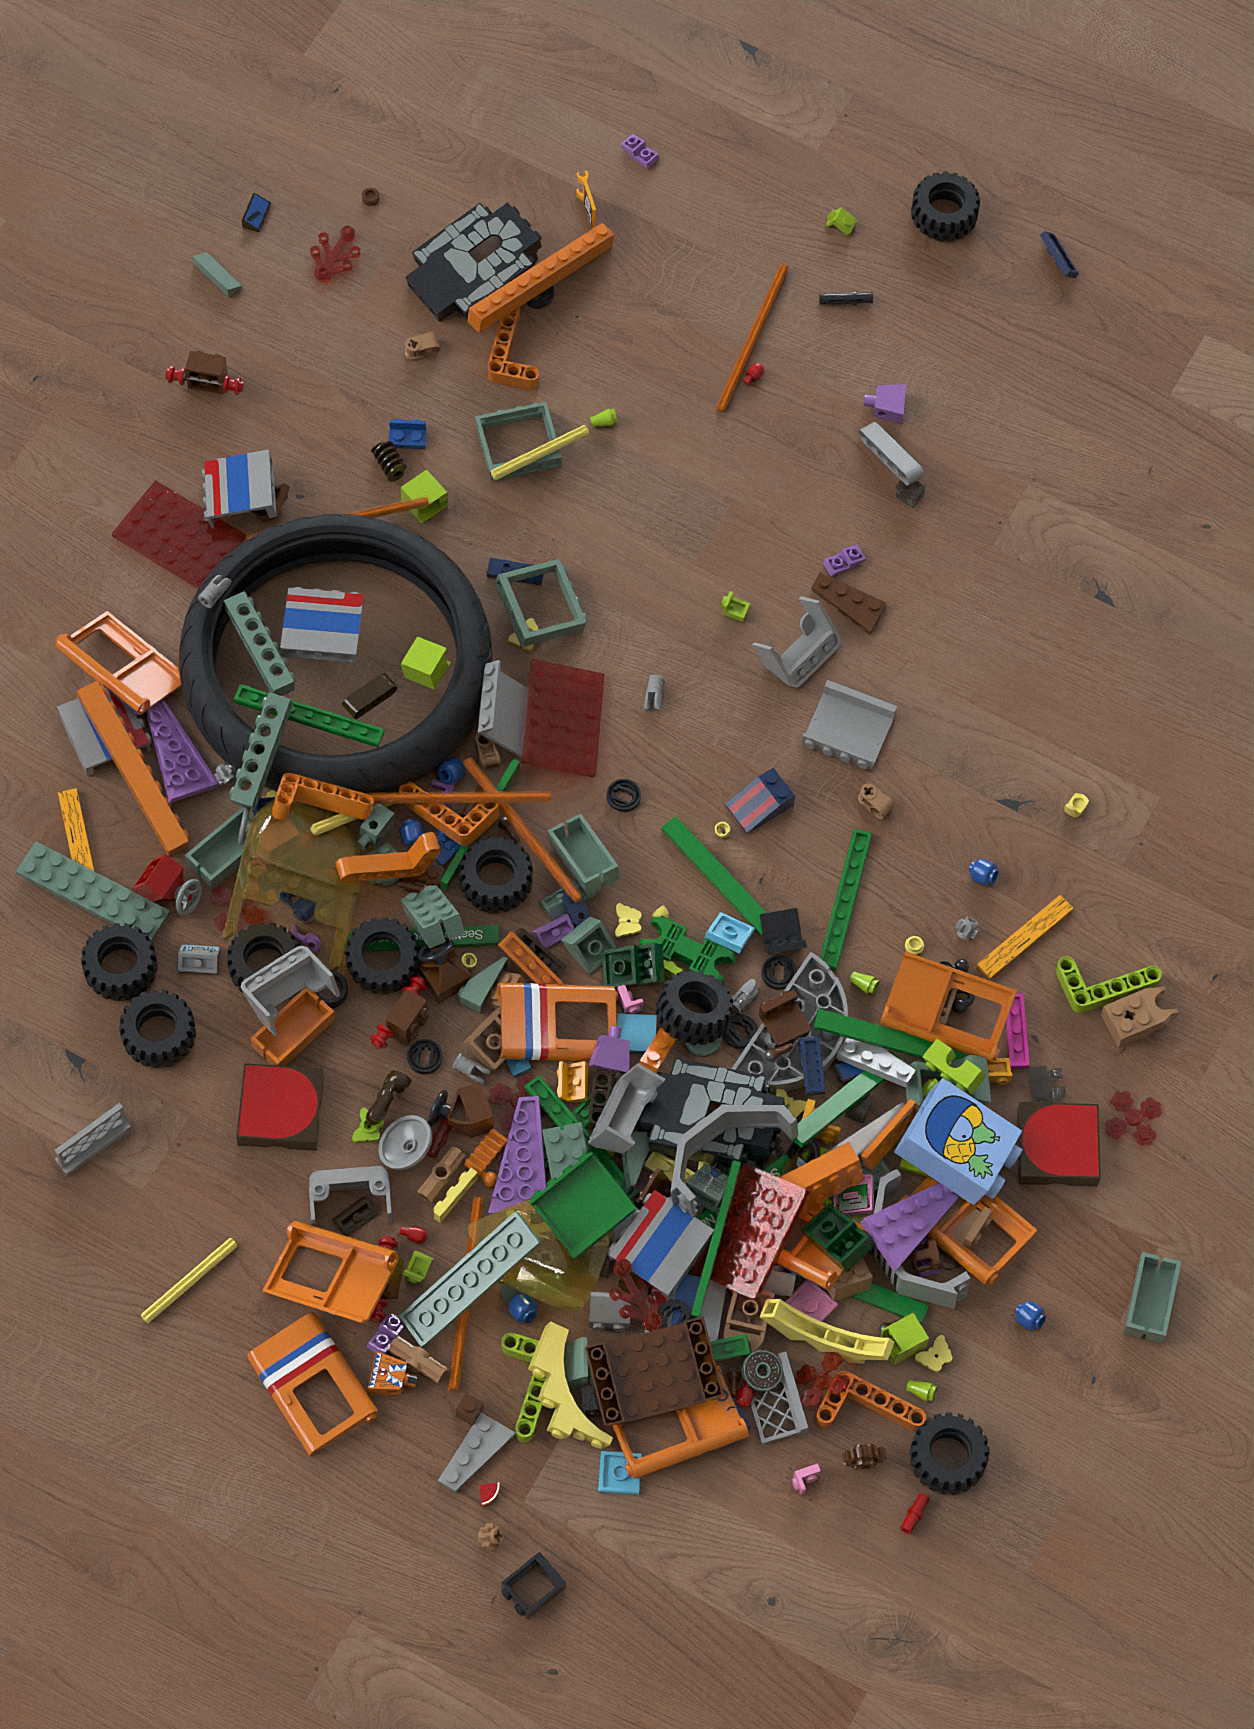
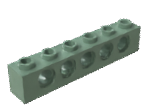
[224,591,296,696]
[229,692,294,811]

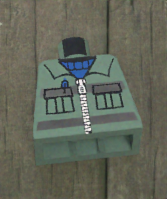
[356,803,394,850]
[686,1163,728,1212]

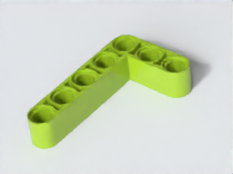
[1056,956,1162,1014]
[501,1333,546,1443]

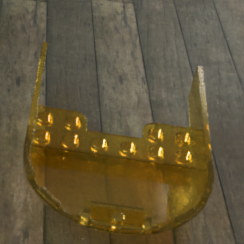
[222,799,361,970]

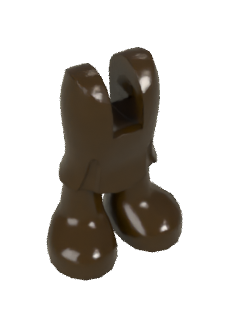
[366,1070,412,1125]

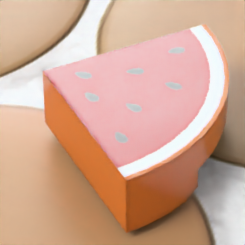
[479,1482,500,1507]

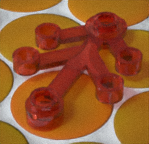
[310,226,361,283]
[609,1259,662,1332]

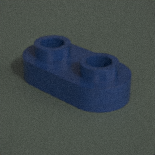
[562,890,590,926]

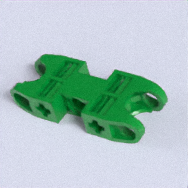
[638,917,737,984]

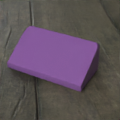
[532,914,575,948]

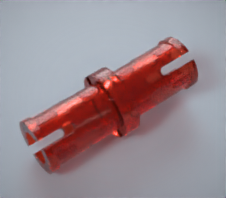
[427,1119,453,1158]

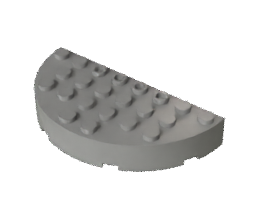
[732,952,848,1093]

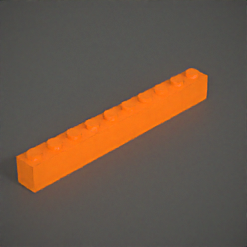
[467,223,614,333]
[77,681,190,856]

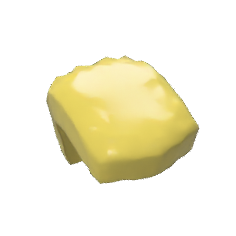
[1064,793,1090,818]

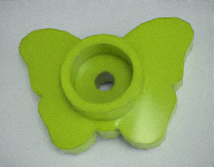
[352,1108,384,1143]

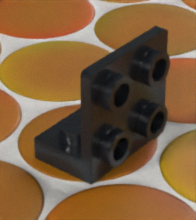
[759,908,807,954]

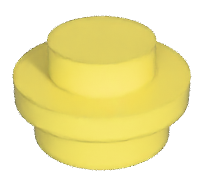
[905,936,924,955]

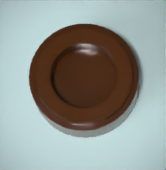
[362,188,380,206]

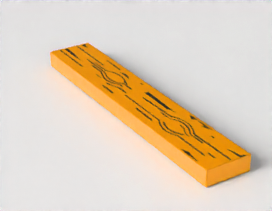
[58,788,94,871]
[976,895,1073,980]

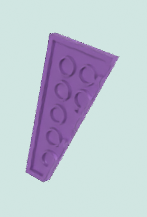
[146,699,219,803]
[488,1096,546,1216]
[861,1183,960,1271]

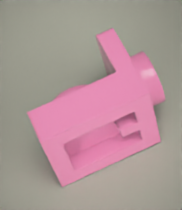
[617,985,644,1014]
[792,1463,821,1495]

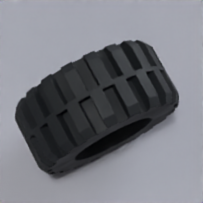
[911,171,980,241]
[459,836,533,913]
[345,916,419,994]
[227,922,300,994]
[81,923,158,1001]
[655,970,734,1045]
[119,990,196,1068]
[910,1412,990,1495]

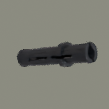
[819,291,873,305]

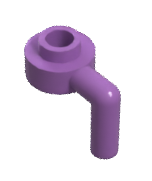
[431,778,454,808]
[290,924,321,953]

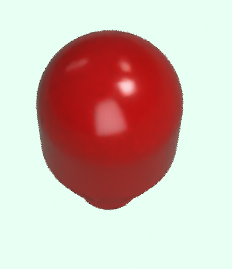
[743,363,764,385]
[399,1226,428,1244]
[736,1381,754,1407]

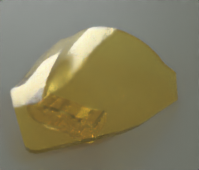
[467,1199,614,1311]

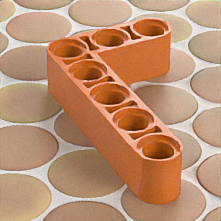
[488,307,539,390]
[272,773,374,820]
[399,782,500,846]
[335,832,441,882]
[816,1371,926,1432]

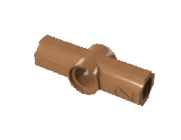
[417,1146,466,1203]
[388,1336,448,1384]

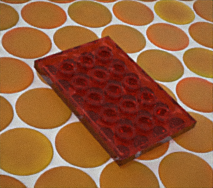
[112,480,246,589]
[521,659,604,778]
[692,1163,811,1302]

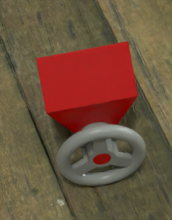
[132,854,202,916]

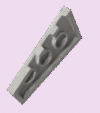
[836,1038,916,1088]
[438,1413,516,1493]

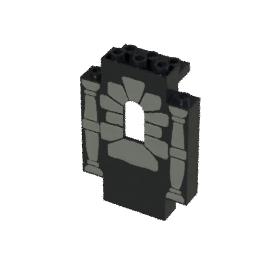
[405,202,542,322]
[634,1058,788,1170]

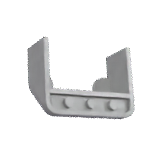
[752,596,841,688]
[241,946,340,1037]
[588,1063,665,1154]
[309,1166,392,1227]

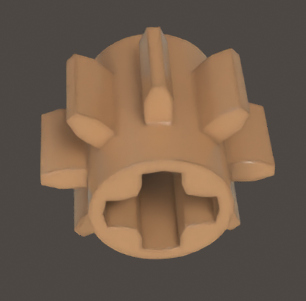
[478,1523,504,1550]

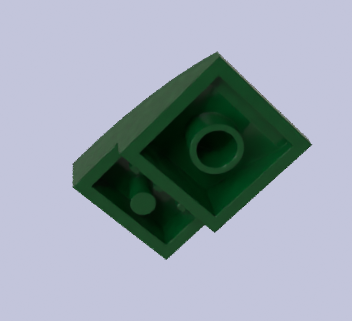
[602,943,665,989]
[800,1203,875,1272]

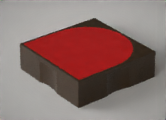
[236,1063,324,1151]
[1017,1102,1101,1187]

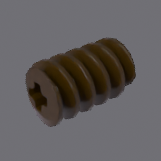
[371,441,407,482]

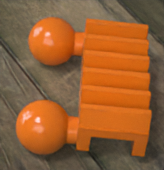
[464,1129,508,1188]

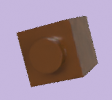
[455,1393,484,1426]

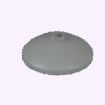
[379,1115,432,1170]

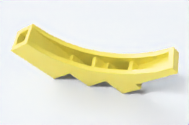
[760,1299,894,1364]
[528,1322,613,1449]

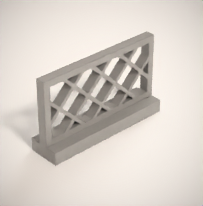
[55,1103,131,1176]
[740,1352,810,1445]

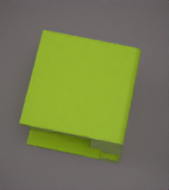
[401,470,448,523]
[401,637,451,690]
[880,1313,929,1366]

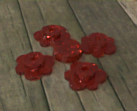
[210,880,265,932]
[489,1074,546,1130]
[1105,1091,1162,1145]
[795,1352,849,1408]

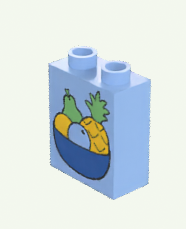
[894,1078,1022,1205]

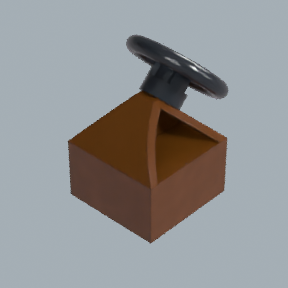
[418,938,471,1004]
[428,1082,494,1138]

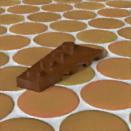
[811,573,886,635]

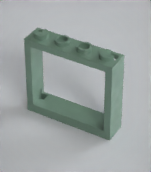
[475,402,562,481]
[495,559,587,647]

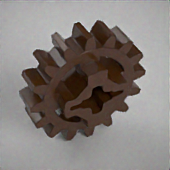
[842,1443,887,1470]

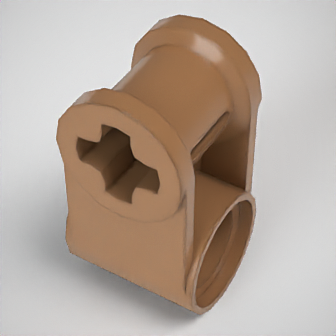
[405,332,441,361]
[475,732,501,770]
[858,784,895,819]

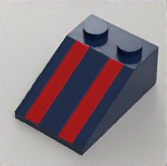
[725,767,795,834]

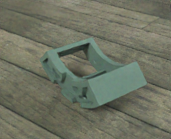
[906,1055,991,1108]

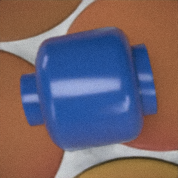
[438,758,466,785]
[399,818,426,846]
[969,858,999,886]
[508,1293,538,1323]
[1015,1301,1046,1331]

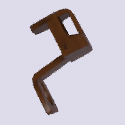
[911,1239,961,1272]

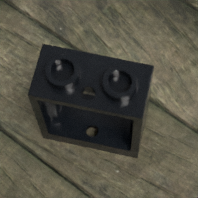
[501,1552,566,1619]

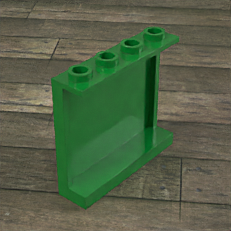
[528,1152,638,1260]

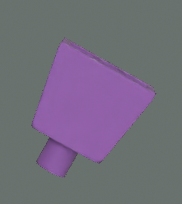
[864,384,906,424]
[588,1026,630,1074]

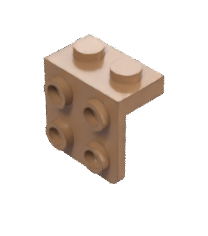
[937,1198,992,1250]

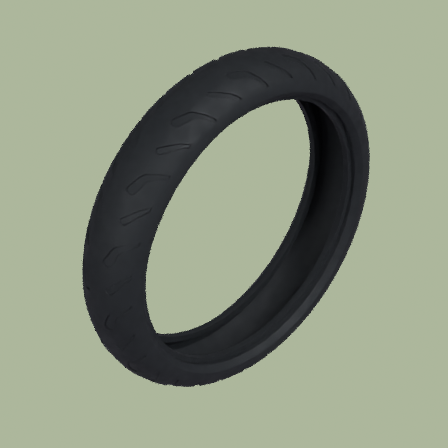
[179,514,493,795]

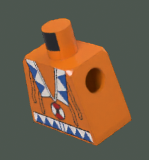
[368,1352,418,1395]

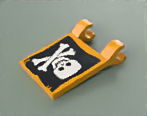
[576,171,596,229]

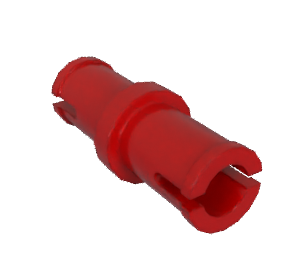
[900,1493,930,1535]

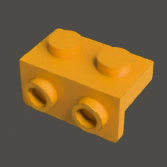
[987,1058,1013,1085]
[557,1061,589,1104]

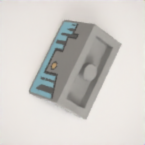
[178,944,220,973]

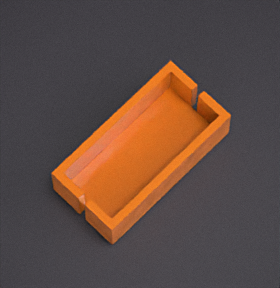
[250,987,335,1066]
[778,1142,865,1216]

